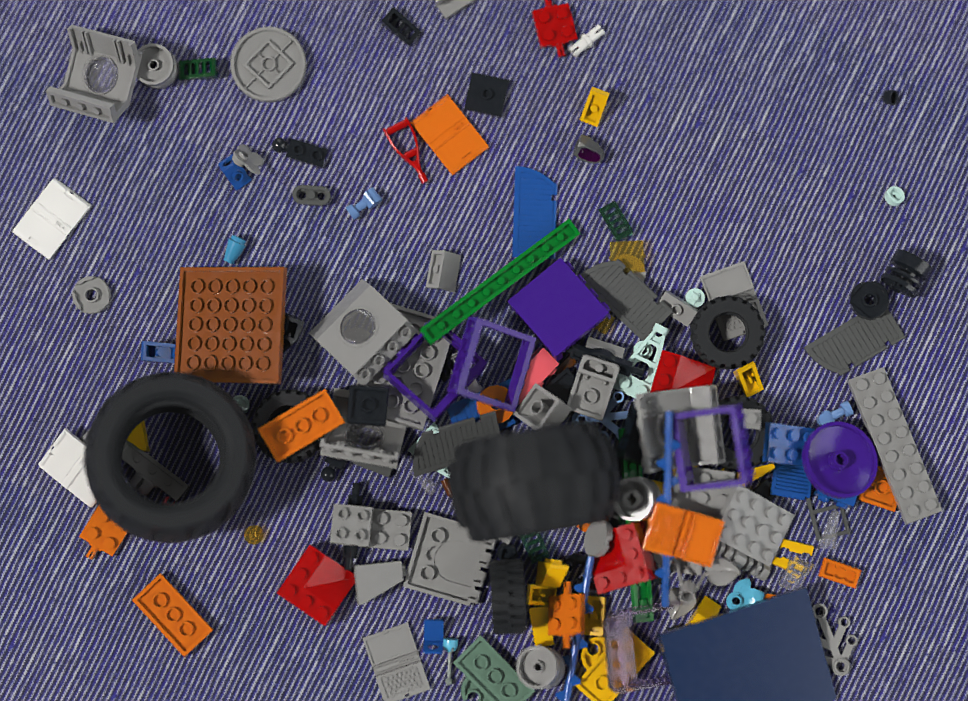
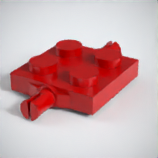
[531,0,578,58]

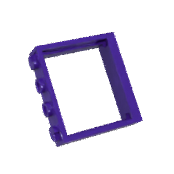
[447,317,536,412]
[383,320,488,423]
[673,404,755,492]

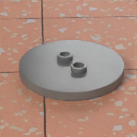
[230,27,307,103]

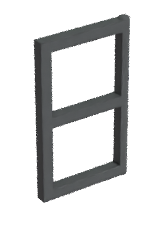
[805,485,850,541]

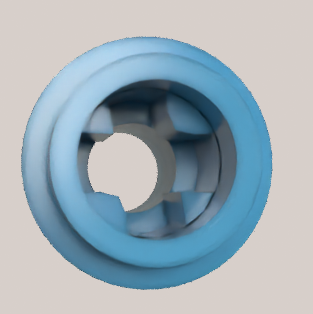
[223,235,246,264]

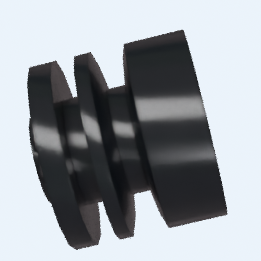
[880,249,932,298]

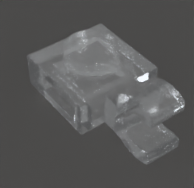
[410,470,437,497]

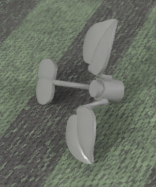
[651,551,740,620]

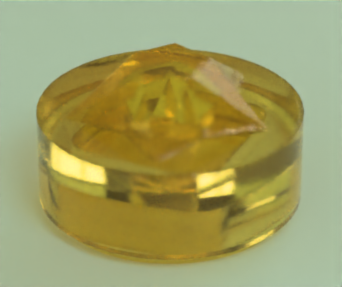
[244,525,264,545]

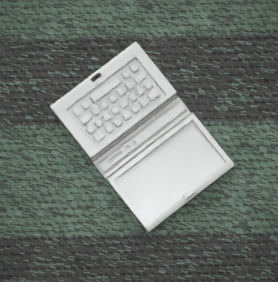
[12,178,92,260]
[38,428,96,508]

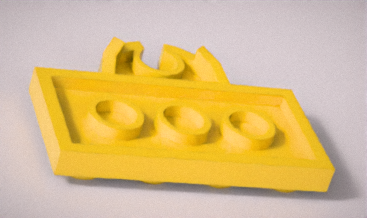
[575,626,655,701]

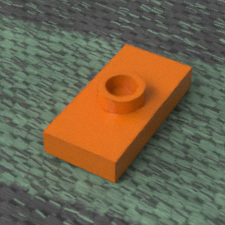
[818,557,862,589]

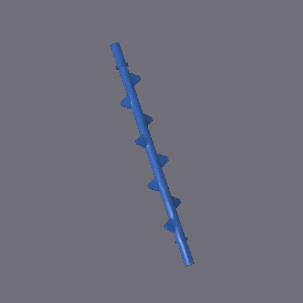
[655,411,681,607]
[555,555,595,701]

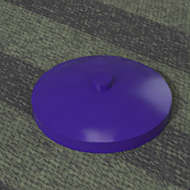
[802,421,878,499]

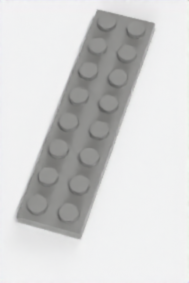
[847,367,943,525]

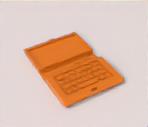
[410,94,489,176]
[642,502,725,567]

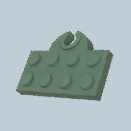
[453,635,535,701]

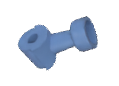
[346,187,382,220]
[816,401,854,426]

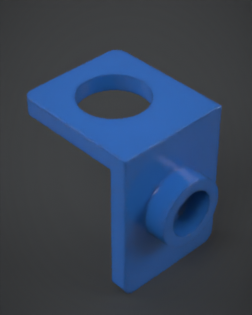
[218,154,251,190]
[423,619,444,654]

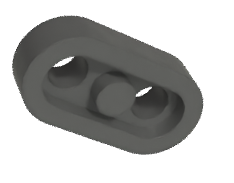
[292,185,331,206]

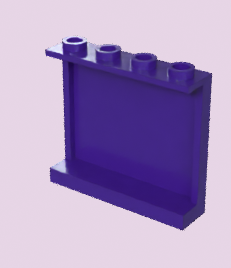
[507,257,611,362]

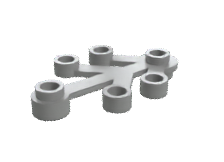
[812,603,858,676]

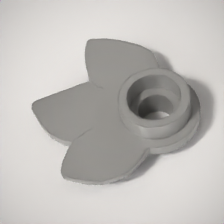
[232,145,264,175]

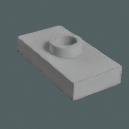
[657,290,698,327]

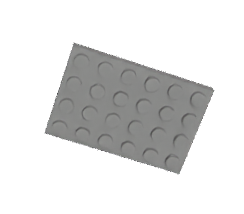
[356,303,456,431]

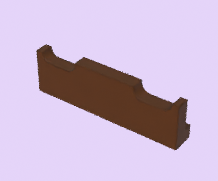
[555,354,577,376]

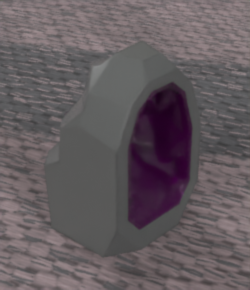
[573,134,605,164]

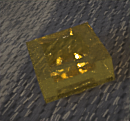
[594,315,615,335]

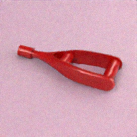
[383,117,429,184]

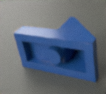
[141,341,176,364]

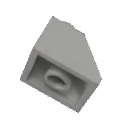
[513,383,572,429]

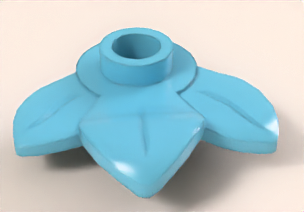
[726,578,765,610]

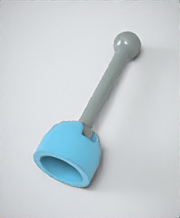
[443,638,458,685]

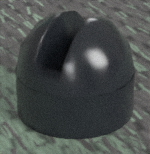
[882,90,898,105]

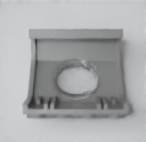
[46,25,143,123]
[309,279,418,386]
[635,385,726,473]
[320,388,407,469]

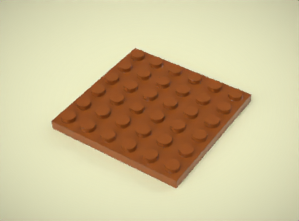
[174,267,287,384]

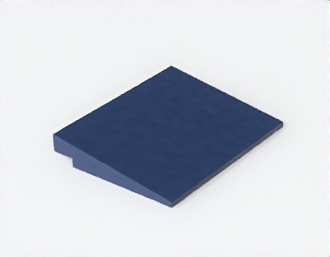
[657,587,837,701]

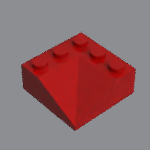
[650,350,716,413]
[592,521,659,594]
[277,544,355,626]

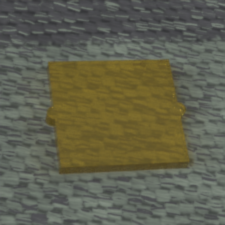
[608,240,646,273]

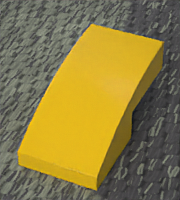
[529,605,554,646]

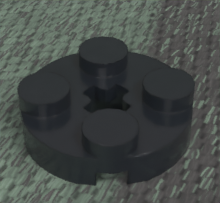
[850,281,889,321]

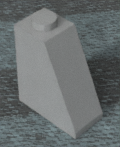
[353,561,406,605]

